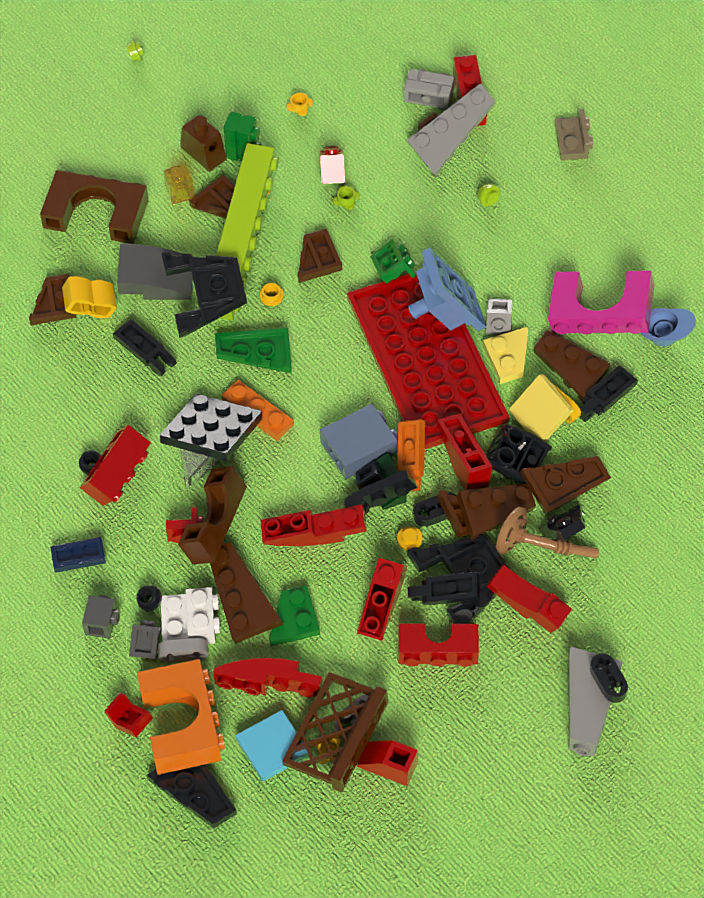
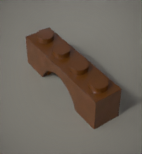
[178,466,247,565]

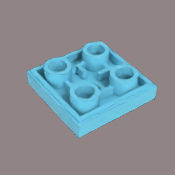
[235,710,309,782]

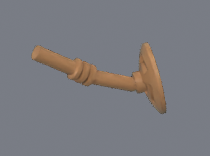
[496,506,599,558]

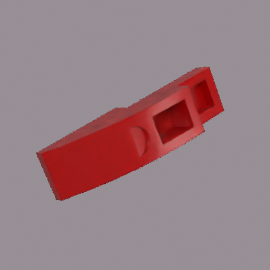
[261,505,367,546]
[213,658,323,698]

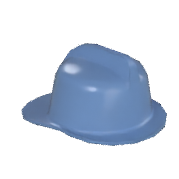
[641,308,696,346]

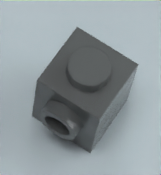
[82,595,120,639]

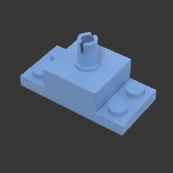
[408,248,486,331]

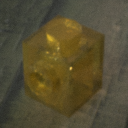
[163,164,195,205]

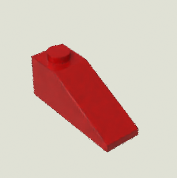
[437,413,492,490]

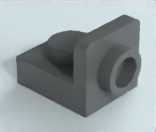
[129,620,162,659]

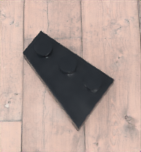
[147,765,237,829]

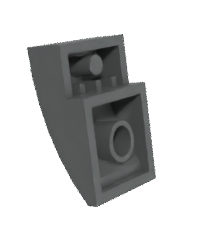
[117,244,193,300]

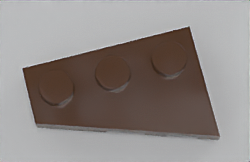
[534,330,610,402]

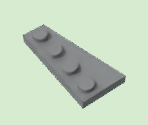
[407,83,496,177]

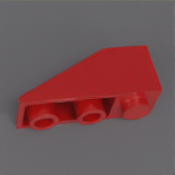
[357,558,408,641]

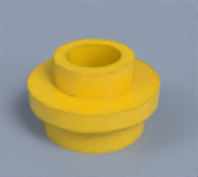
[260,283,284,306]

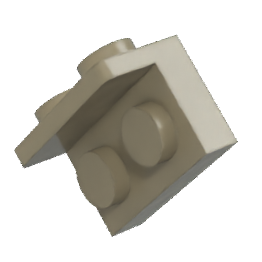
[555,109,593,160]

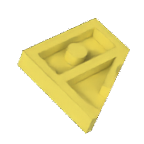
[483,327,528,384]

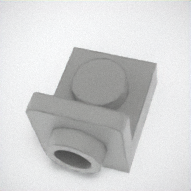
[486,298,513,335]

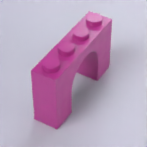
[548,271,655,334]

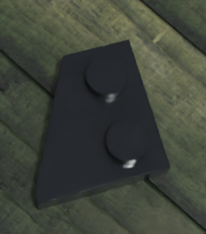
[539,504,585,541]

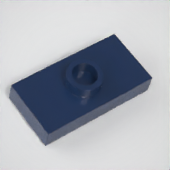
[50,537,106,573]

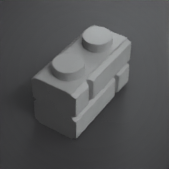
[404,69,455,109]

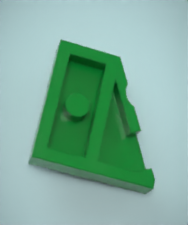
[270,585,320,646]

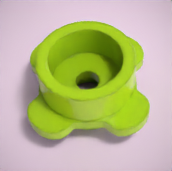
[333,186,360,210]

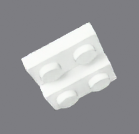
[161,587,220,644]

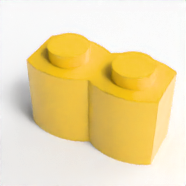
[62,276,117,318]

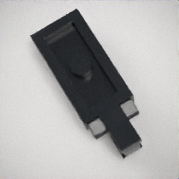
[579,365,638,422]
[408,572,480,605]

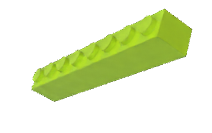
[216,143,279,320]

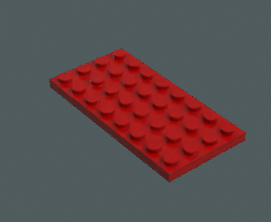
[347,273,509,449]

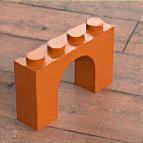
[137,659,225,775]

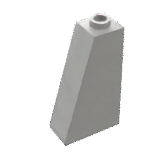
[568,647,623,757]

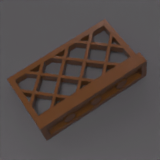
[282,672,388,792]

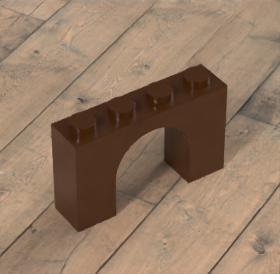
[40,170,149,244]

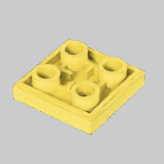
[509,374,574,442]

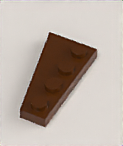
[210,542,284,643]

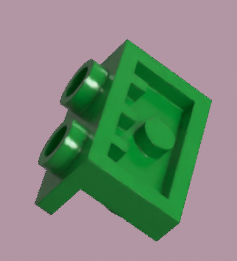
[370,239,417,284]

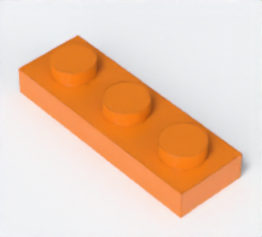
[221,380,294,441]

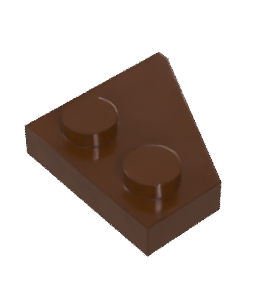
[189,175,235,218]

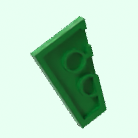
[215,328,292,374]

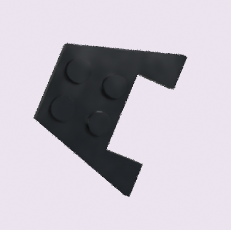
[162,252,247,338]
[407,535,510,624]

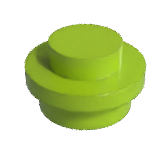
[126,39,145,62]
[478,184,500,207]

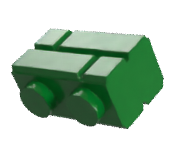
[224,112,261,162]

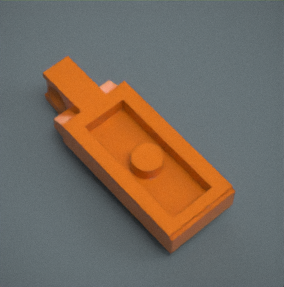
[397,419,425,491]

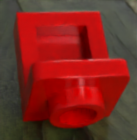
[166,507,203,543]
[105,693,153,738]

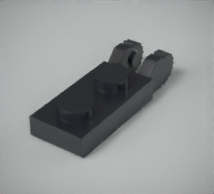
[113,319,177,377]
[344,470,418,514]

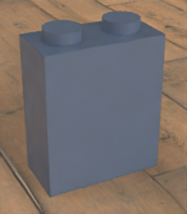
[320,404,398,480]

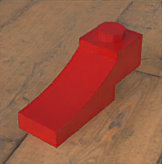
[486,565,572,633]

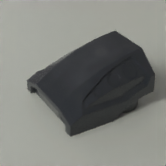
[486,423,552,484]

